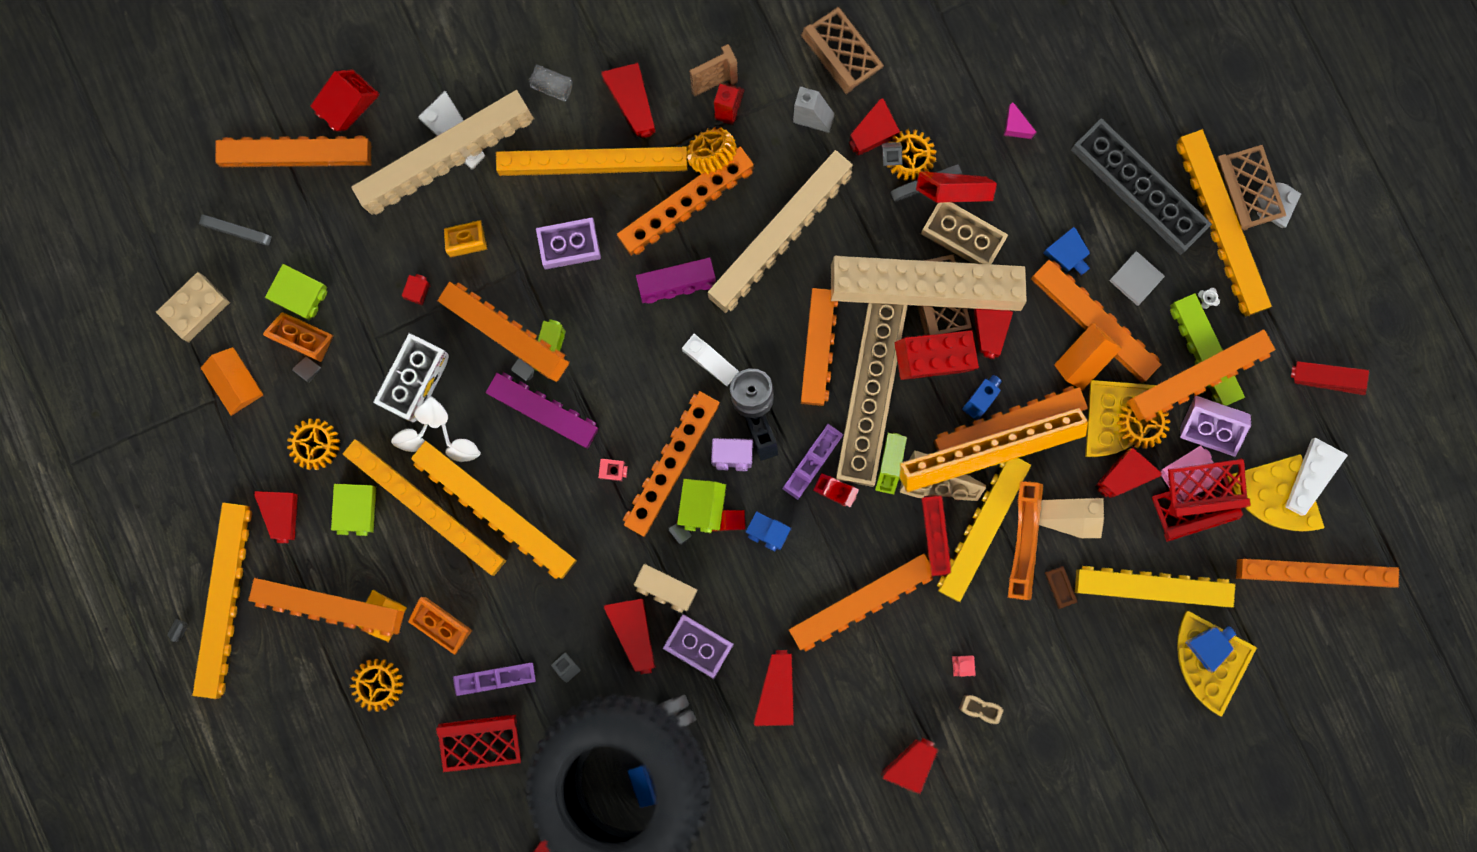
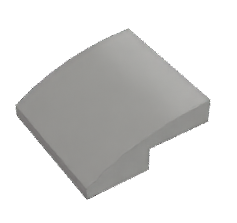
[1109,251,1165,306]

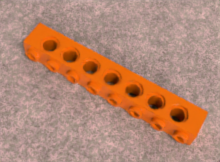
[617,146,754,255]
[623,391,720,537]

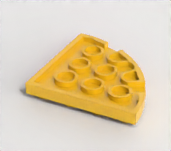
[1085,380,1157,457]
[1227,454,1324,531]
[1177,611,1257,717]

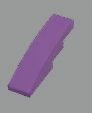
[782,424,843,500]
[453,662,536,696]

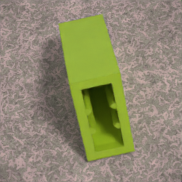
[875,433,907,494]

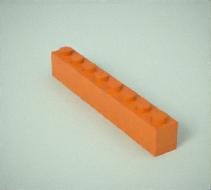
[216,136,371,167]
[1031,260,1162,383]
[437,282,570,382]
[1128,330,1275,422]
[934,386,1088,452]
[789,554,933,652]
[1236,559,1399,588]
[249,578,404,637]

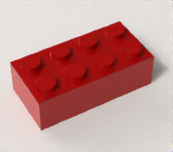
[894,331,979,380]

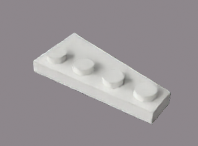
[419,91,485,169]
[1285,438,1348,516]

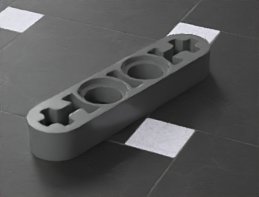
[891,165,962,201]
[199,215,272,246]

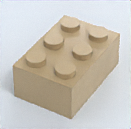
[156,272,230,342]
[634,564,698,613]

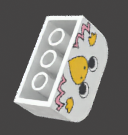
[373,333,449,422]

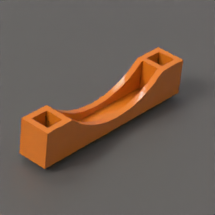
[1008,481,1043,600]

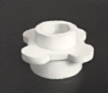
[1198,288,1220,309]

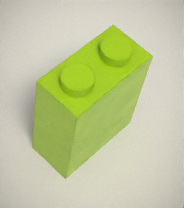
[265,264,327,321]
[677,479,726,533]
[331,484,376,536]

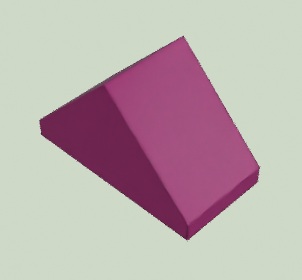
[1004,103,1036,139]

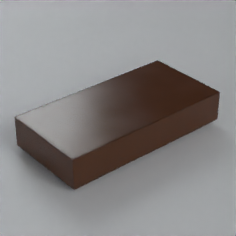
[1045,566,1077,609]

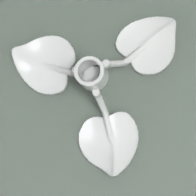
[391,396,481,462]

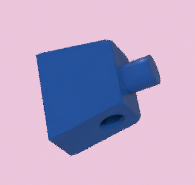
[1044,227,1090,275]
[961,375,1002,420]
[1185,626,1236,672]

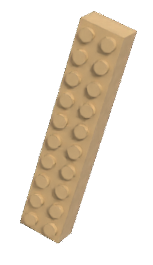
[351,90,534,214]
[708,150,853,313]
[831,256,1026,311]
[836,303,907,487]

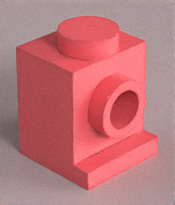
[598,459,628,481]
[952,655,975,677]

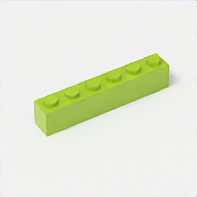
[1170,293,1245,406]

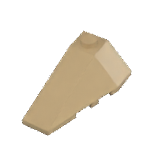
[900,450,986,501]
[1039,498,1104,538]

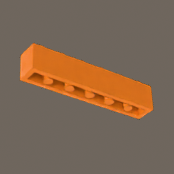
[801,288,838,406]

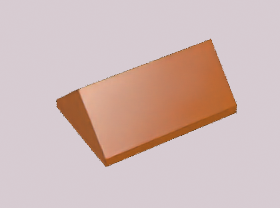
[263,312,333,362]
[1054,323,1122,390]
[201,347,264,416]
[408,597,473,655]

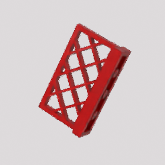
[1168,459,1251,517]
[1152,474,1243,542]
[922,495,951,576]
[436,714,521,772]

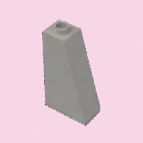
[793,87,835,132]

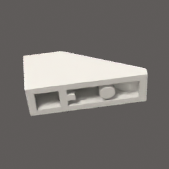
[682,334,739,386]

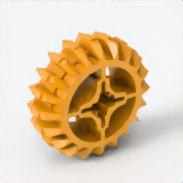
[687,127,737,174]
[887,130,936,181]
[1117,402,1170,449]
[287,418,340,470]
[350,659,404,712]

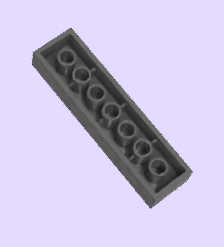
[1071,118,1212,255]

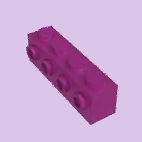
[636,258,716,303]

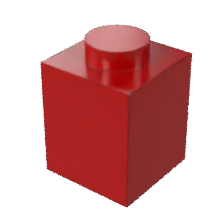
[402,274,430,305]

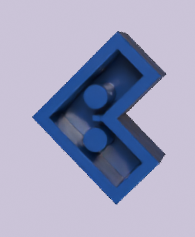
[746,511,791,552]

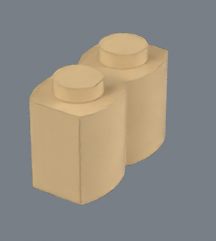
[959,695,1003,724]

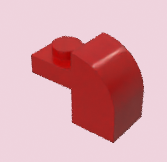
[813,473,859,507]

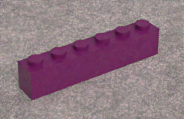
[486,372,599,449]

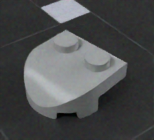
[1254,183,1301,228]

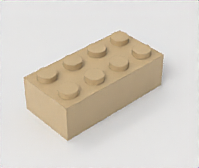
[921,202,1008,265]

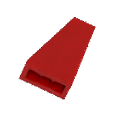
[602,63,655,138]
[714,84,745,125]
[916,171,997,203]
[1291,361,1369,395]
[604,599,655,674]
[754,650,793,726]

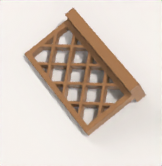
[801,7,884,94]
[690,44,738,96]
[1217,145,1286,231]
[917,254,972,335]

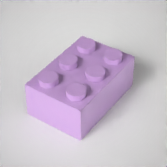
[536,218,601,269]
[1180,396,1251,457]
[712,439,752,471]
[663,615,733,678]

